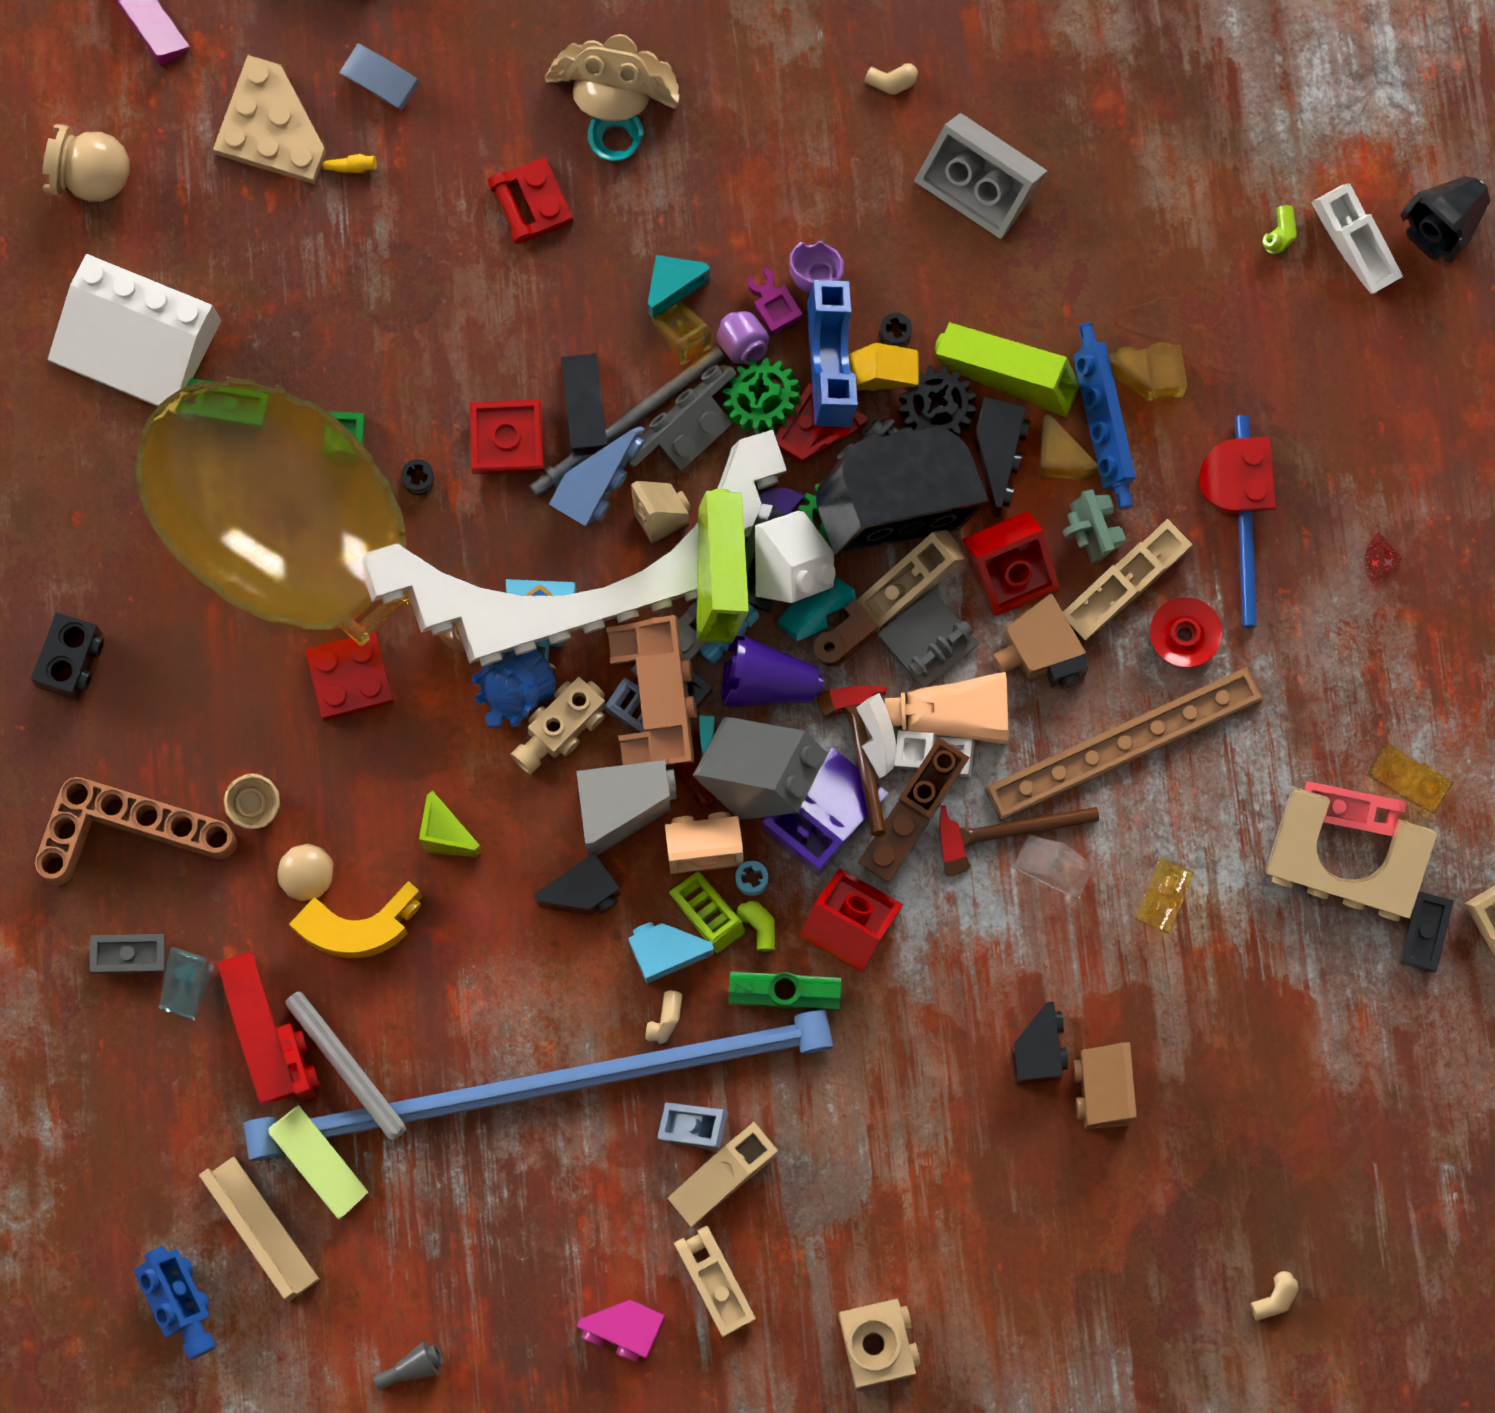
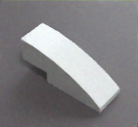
[1311,183,1403,294]

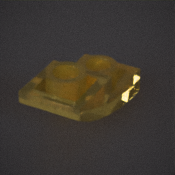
[1366,743,1453,814]

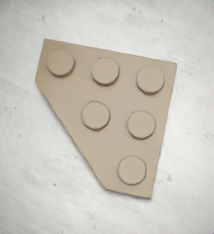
[213,55,326,184]

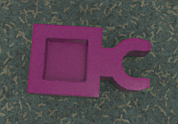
[747,268,803,335]

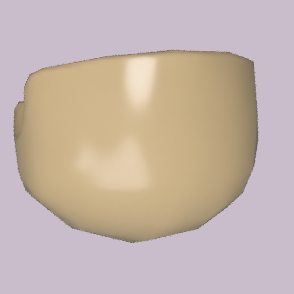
[223,774,280,830]
[277,844,334,901]

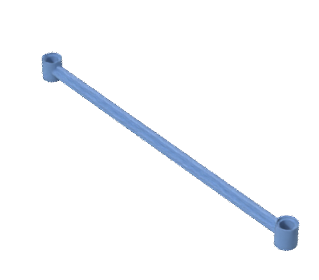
[243,1010,834,1161]

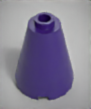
[720,634,824,707]

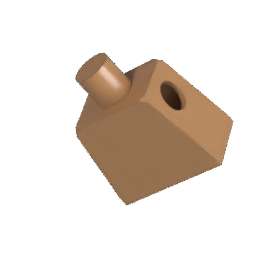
[992,594,1086,679]

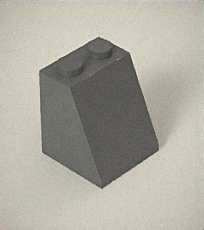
[693,717,828,820]

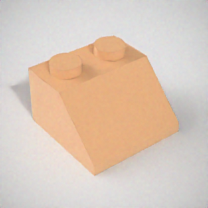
[665,812,743,874]

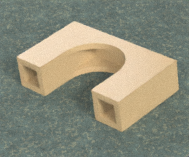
[1266,786,1437,921]

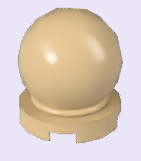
[42,124,130,202]

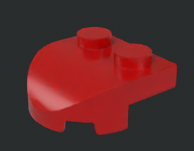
[1199,436,1275,515]

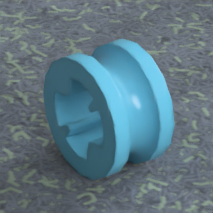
[735,860,769,896]

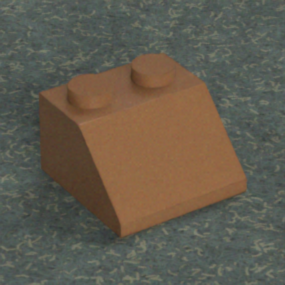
[1073,1042,1137,1129]

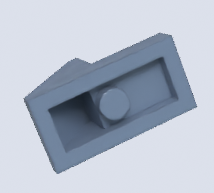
[657,1102,728,1152]

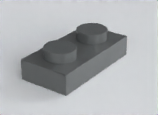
[90,934,166,974]

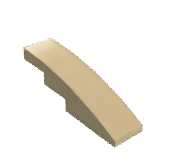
[1063,519,1193,641]

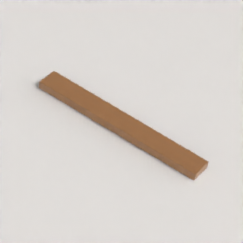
[985,667,1263,822]

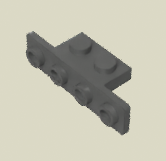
[626,365,736,471]

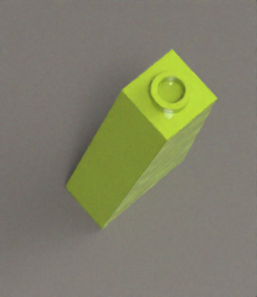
[935,322,1080,417]
[696,489,749,643]

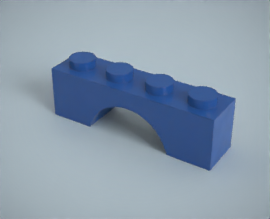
[807,280,858,427]

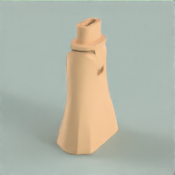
[885,672,1009,744]

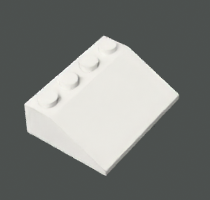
[48,254,222,414]

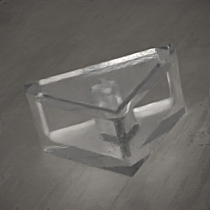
[1012,835,1095,900]

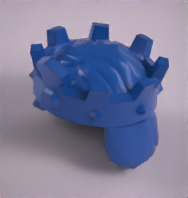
[471,649,556,728]

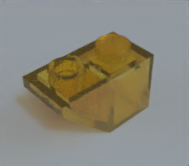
[1109,342,1187,401]

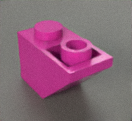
[577,1300,665,1362]

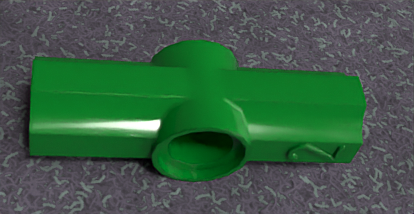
[728,971,841,1011]

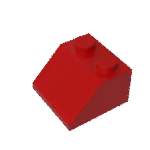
[962,511,1060,616]
[799,868,903,972]

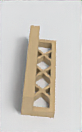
[199,1156,320,1302]

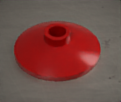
[1149,597,1223,668]

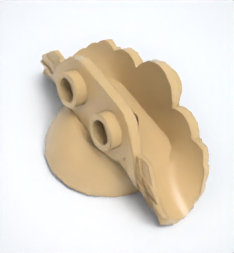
[545,34,679,121]

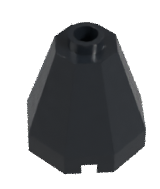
[1400,176,1491,263]

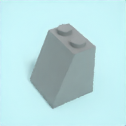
[576,760,677,856]

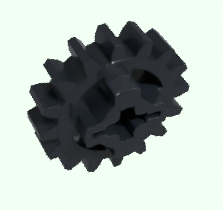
[898,365,976,437]

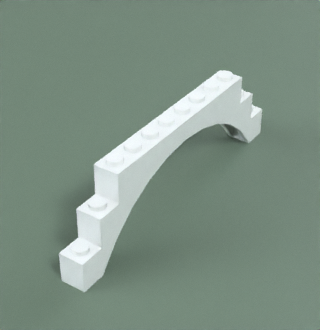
[358,430,787,666]

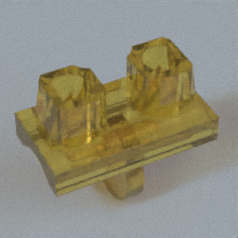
[1134,858,1195,934]

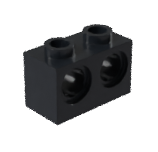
[31,612,105,701]

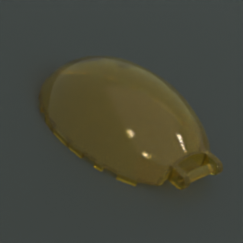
[135,377,410,646]

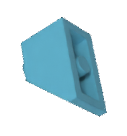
[628,922,714,984]

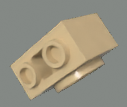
[838,1299,921,1389]

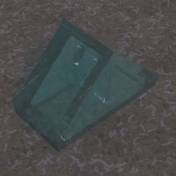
[159,947,214,1020]

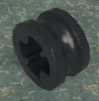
[880,313,912,347]
[401,459,435,495]

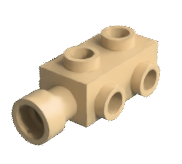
[510,677,605,775]

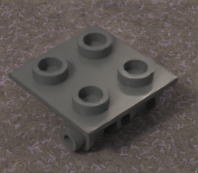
[877,590,979,688]

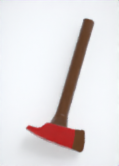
[816,686,887,836]
[939,805,1099,876]

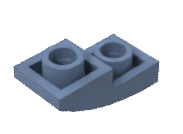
[339,43,421,111]

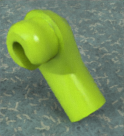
[1262,205,1297,254]
[736,901,775,952]

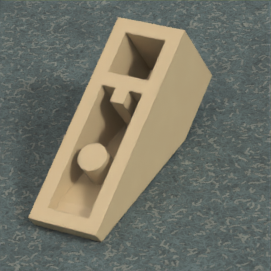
[631,481,692,544]
[857,530,969,628]

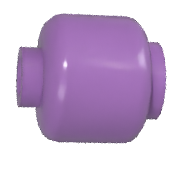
[716,311,769,365]

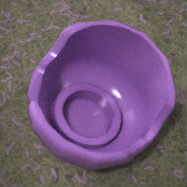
[790,241,844,293]

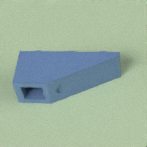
[549,426,645,526]

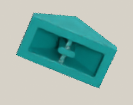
[648,255,710,319]

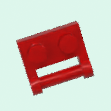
[487,156,573,244]

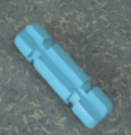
[700,604,759,665]

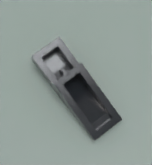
[561,353,607,457]

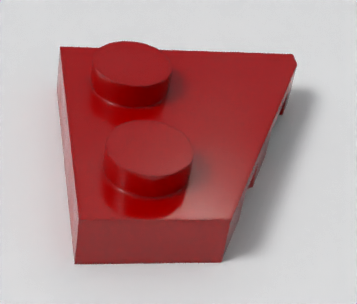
[276,1023,320,1103]

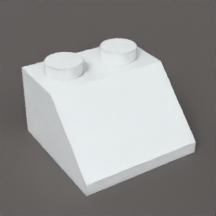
[755,511,836,603]

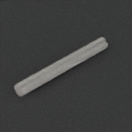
[286,992,406,1140]

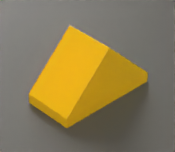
[848,343,919,391]

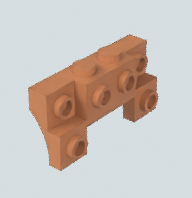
[606,615,697,766]

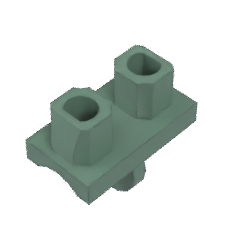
[1062,489,1126,564]

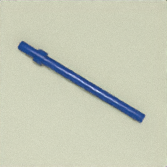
[1235,415,1257,628]

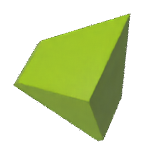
[419,790,482,857]

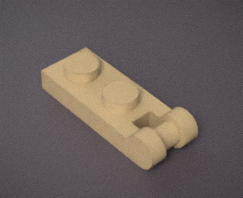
[674,1225,756,1337]

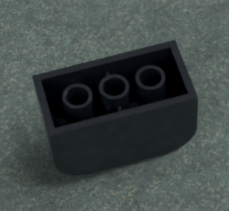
[816,427,989,555]

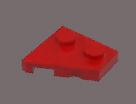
[775,383,868,463]

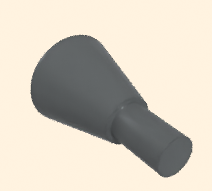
[374,1340,444,1390]

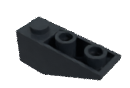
[974,397,1030,517]

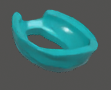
[588,115,644,162]

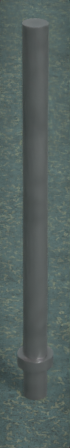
[529,346,725,497]

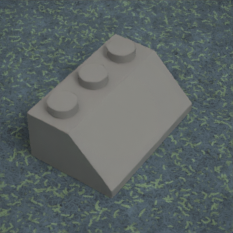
[914,113,1047,239]

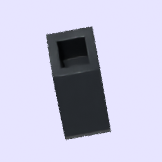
[1011,1002,1068,1085]

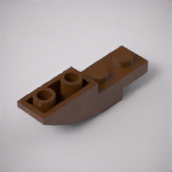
[858,738,970,884]

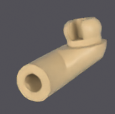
[864,63,918,95]
[645,990,682,1044]
[1251,1271,1298,1321]

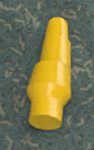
[323,154,377,173]

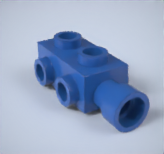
[133,1246,217,1360]

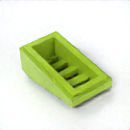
[669,871,745,953]

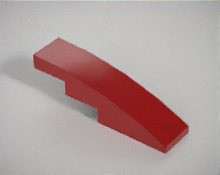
[217,951,295,1107]

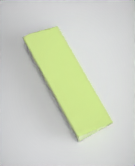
[269,1105,368,1219]

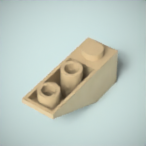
[667,1122,778,1227]

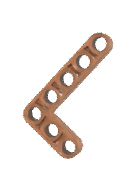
[35,777,237,885]

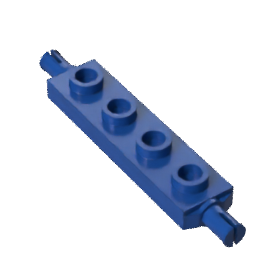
[1073,322,1136,510]

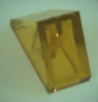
[651,302,711,366]
[1039,413,1098,480]

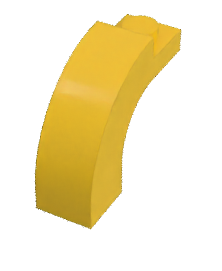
[289,881,422,958]

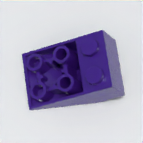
[762,747,889,877]

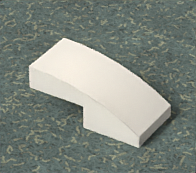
[856,693,896,778]
[894,730,975,778]

